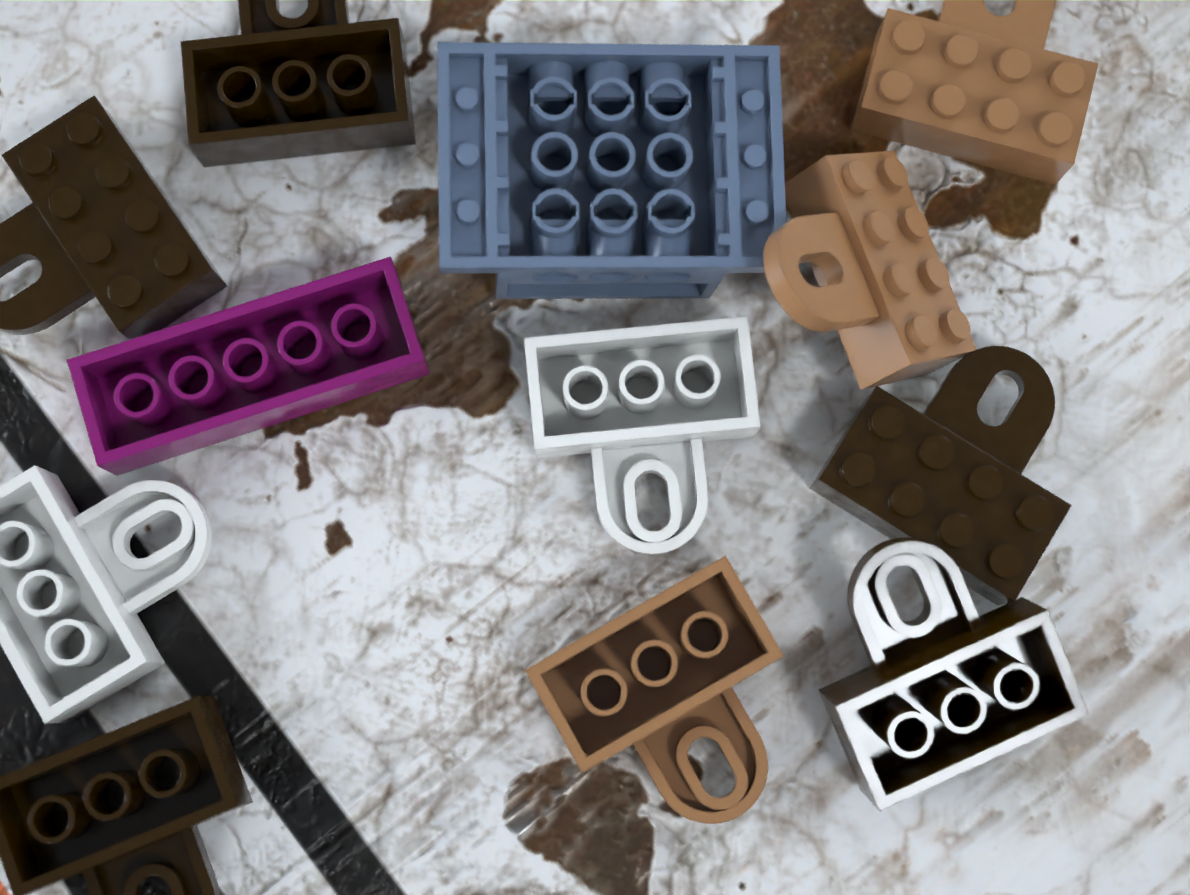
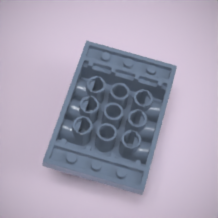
[437,42,786,299]

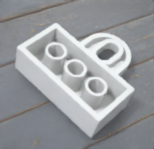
[524,316,761,556]
[0,465,212,723]

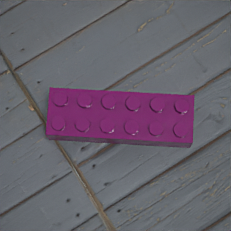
[67,256,431,476]

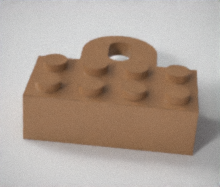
[851,0,1098,185]
[763,151,977,390]
[525,556,784,824]

